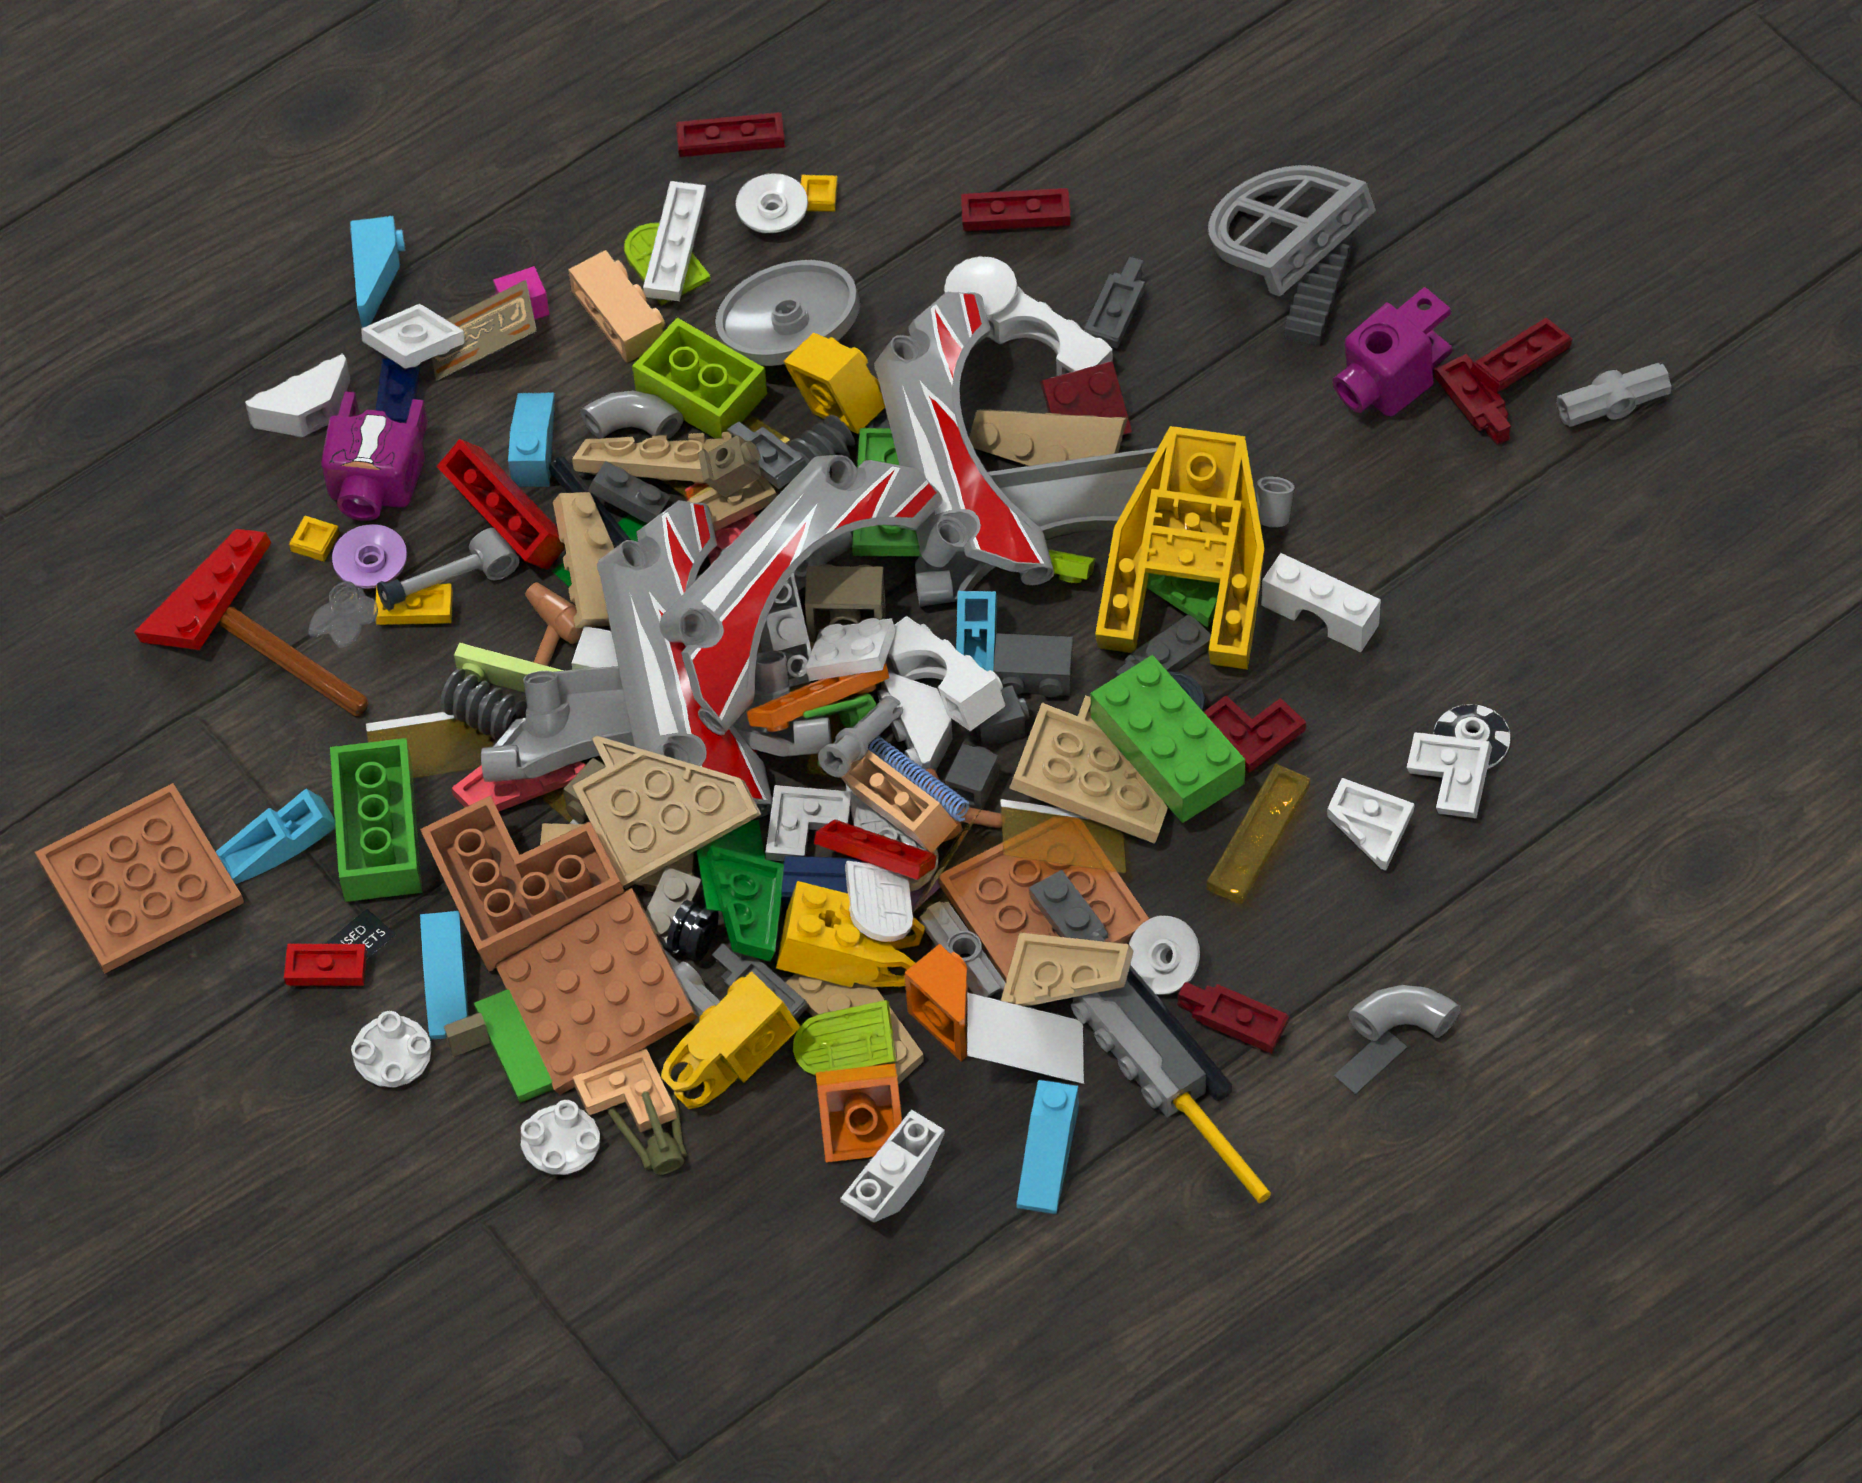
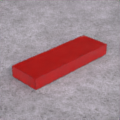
[814,819,937,880]

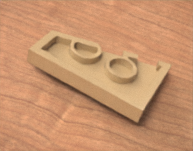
[1001,933,1134,1007]

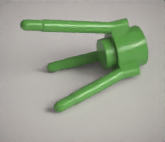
[803,693,876,767]

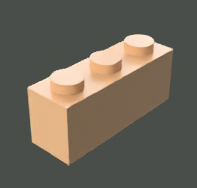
[568,250,665,363]
[841,750,957,853]

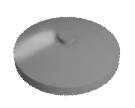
[716,260,860,366]

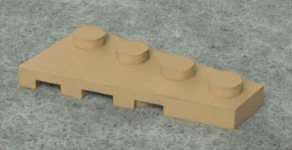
[969,409,1128,466]

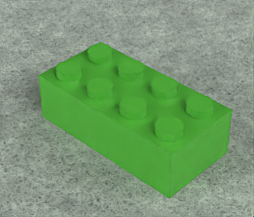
[1090,654,1245,823]
[330,738,422,902]

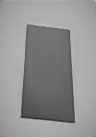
[1334,1031,1407,1094]

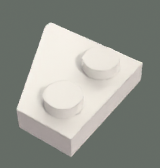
[1327,778,1414,870]

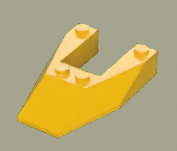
[1095,426,1265,670]

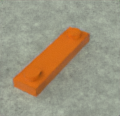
[746,664,890,732]

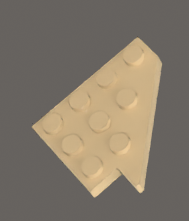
[1010,695,1168,844]
[572,736,761,889]

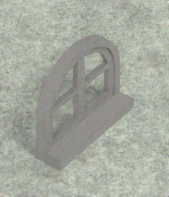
[1208,165,1376,296]

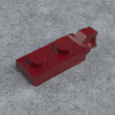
[1434,354,1511,445]
[1177,982,1289,1054]

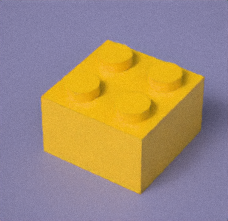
[783,332,885,434]

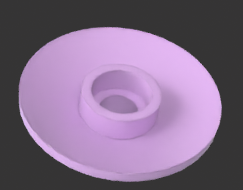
[332,524,407,588]

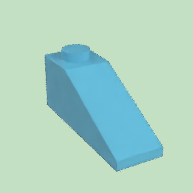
[350,216,405,328]
[508,393,555,487]
[956,591,998,671]
[1017,1080,1079,1214]

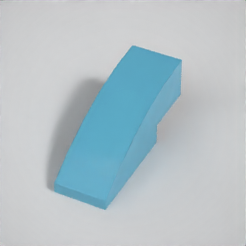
[216,789,335,884]
[420,911,468,1040]

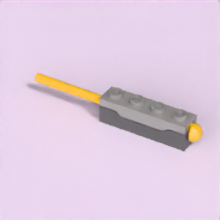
[1071,980,1271,1203]

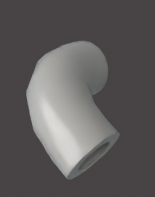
[580,391,684,439]
[1348,985,1461,1041]

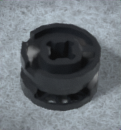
[667,900,719,962]

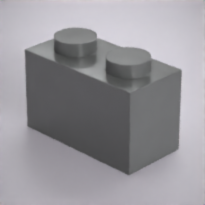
[993,633,1073,697]

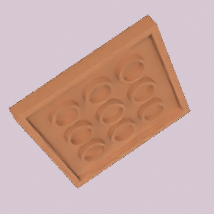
[35,783,244,974]
[938,814,1149,982]
[495,888,698,1096]

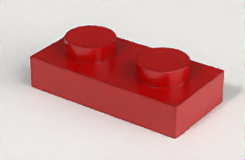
[284,944,367,986]

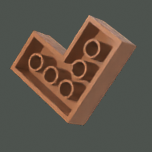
[420,795,625,972]

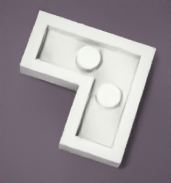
[1407,732,1492,818]
[766,785,852,861]

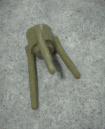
[607,1091,687,1175]

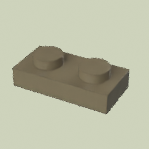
[645,866,703,954]

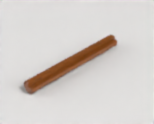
[220,607,369,716]

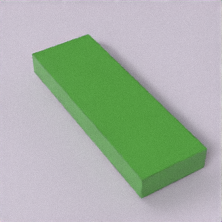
[474,989,554,1103]

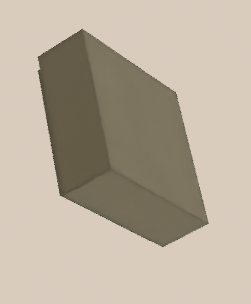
[444,1013,490,1057]

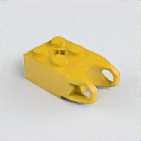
[776,881,925,988]
[661,971,801,1109]

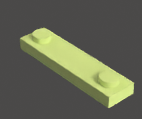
[454,643,563,693]

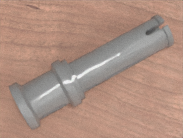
[818,696,903,777]

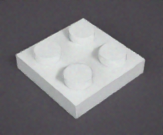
[361,304,464,369]
[806,618,896,681]

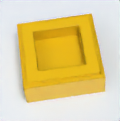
[801,175,838,212]
[289,516,340,562]

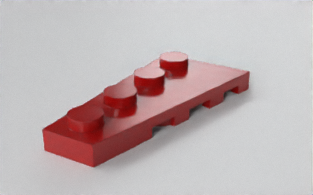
[134,529,271,650]

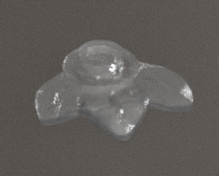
[309,581,378,648]

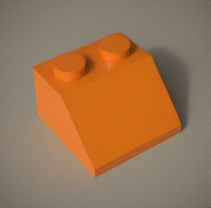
[904,944,968,1062]
[815,1063,902,1162]

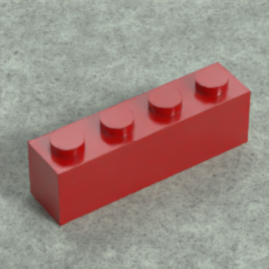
[436,439,565,570]

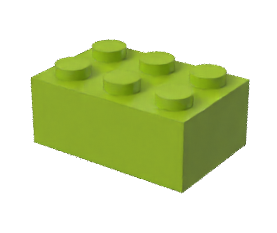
[632,318,767,439]

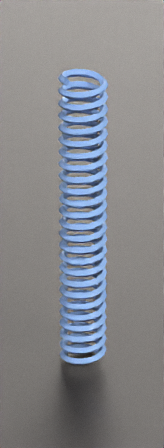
[869,735,969,822]

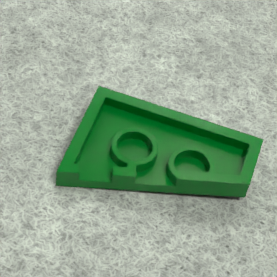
[707,845,784,961]

